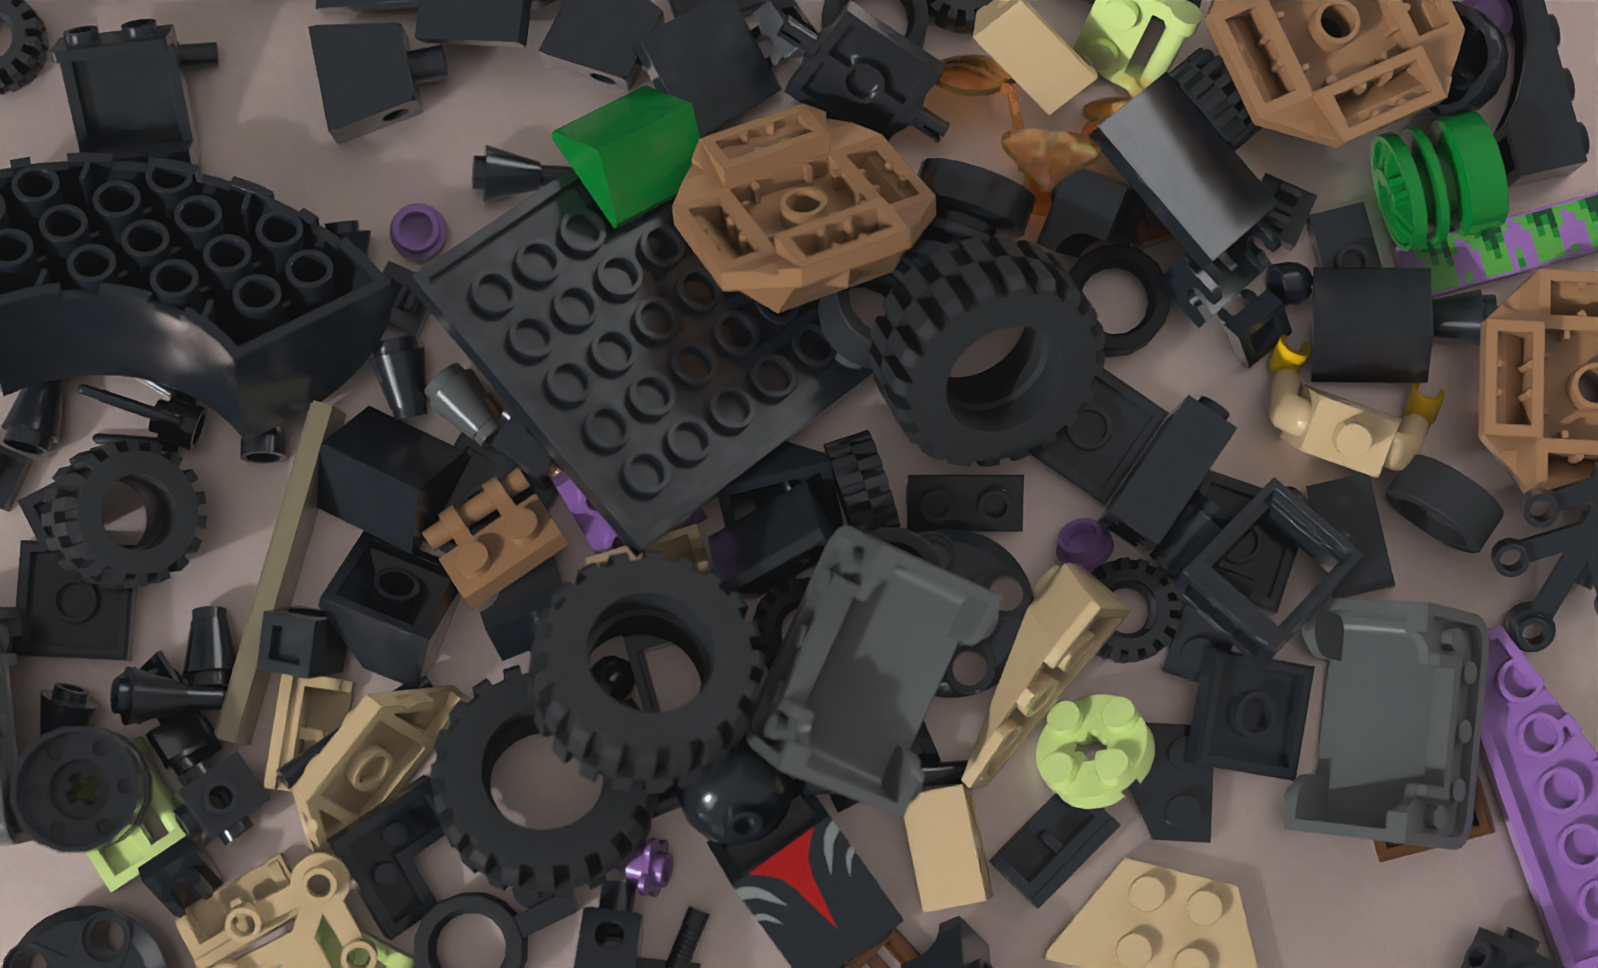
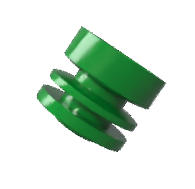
[1370,110,1509,252]

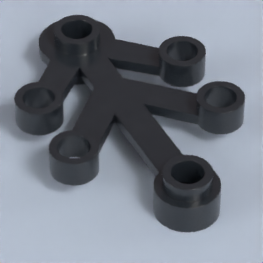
[1491,462,1598,652]

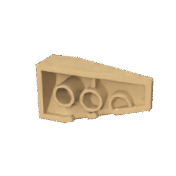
[961,563,1133,788]

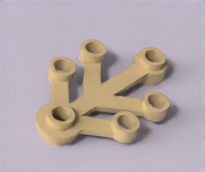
[212,852,378,968]

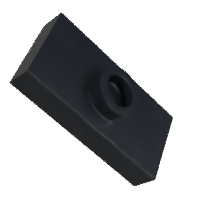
[1306,202,1382,267]

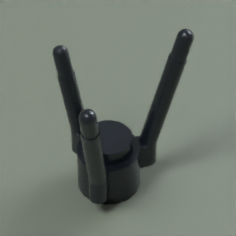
[78,378,207,455]

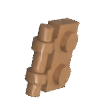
[422,467,570,610]

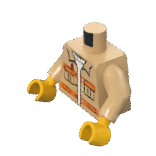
[1267,334,1445,478]

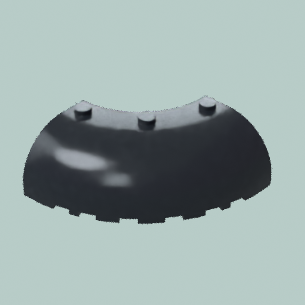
[0,152,392,442]

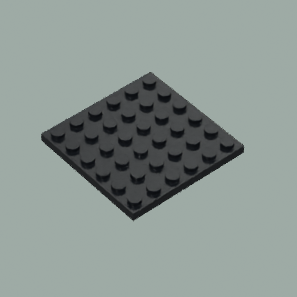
[408,136,874,557]

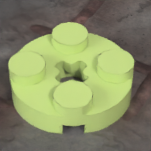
[1036,694,1155,809]

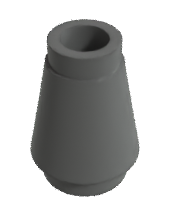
[425,363,504,448]

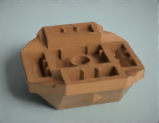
[1204,0,1465,148]
[672,103,936,313]
[1478,268,1598,504]

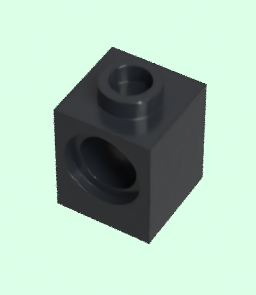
[257,605,347,679]

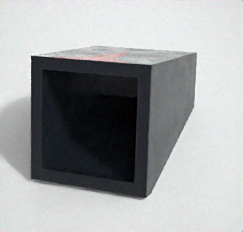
[706,777,904,968]

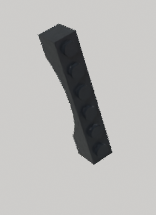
[1493,0,1590,188]

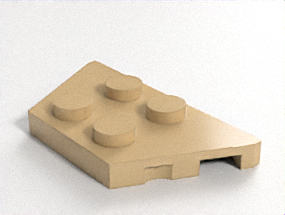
[292,685,471,855]
[1043,857,1258,968]

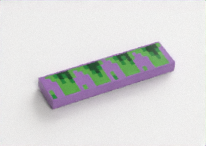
[1392,192,1598,298]

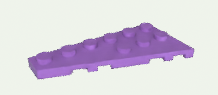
[1479,625,1598,968]

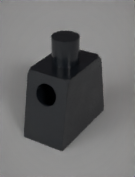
[538,0,665,92]
[308,22,449,144]
[574,880,644,968]

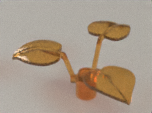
[935,54,1133,217]

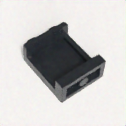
[50,19,201,165]

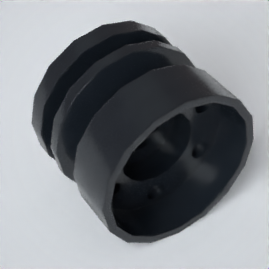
[900,158,1036,269]
[10,726,153,853]

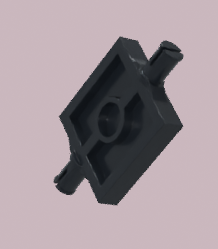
[776,0,950,143]

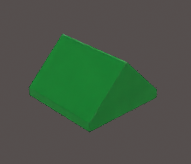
[551,85,700,229]

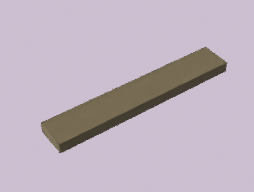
[214,400,346,745]

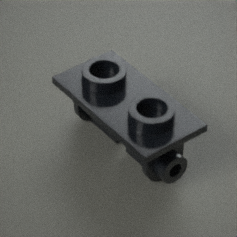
[906,475,1024,532]
[116,650,223,777]

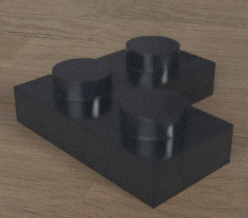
[326,775,445,940]

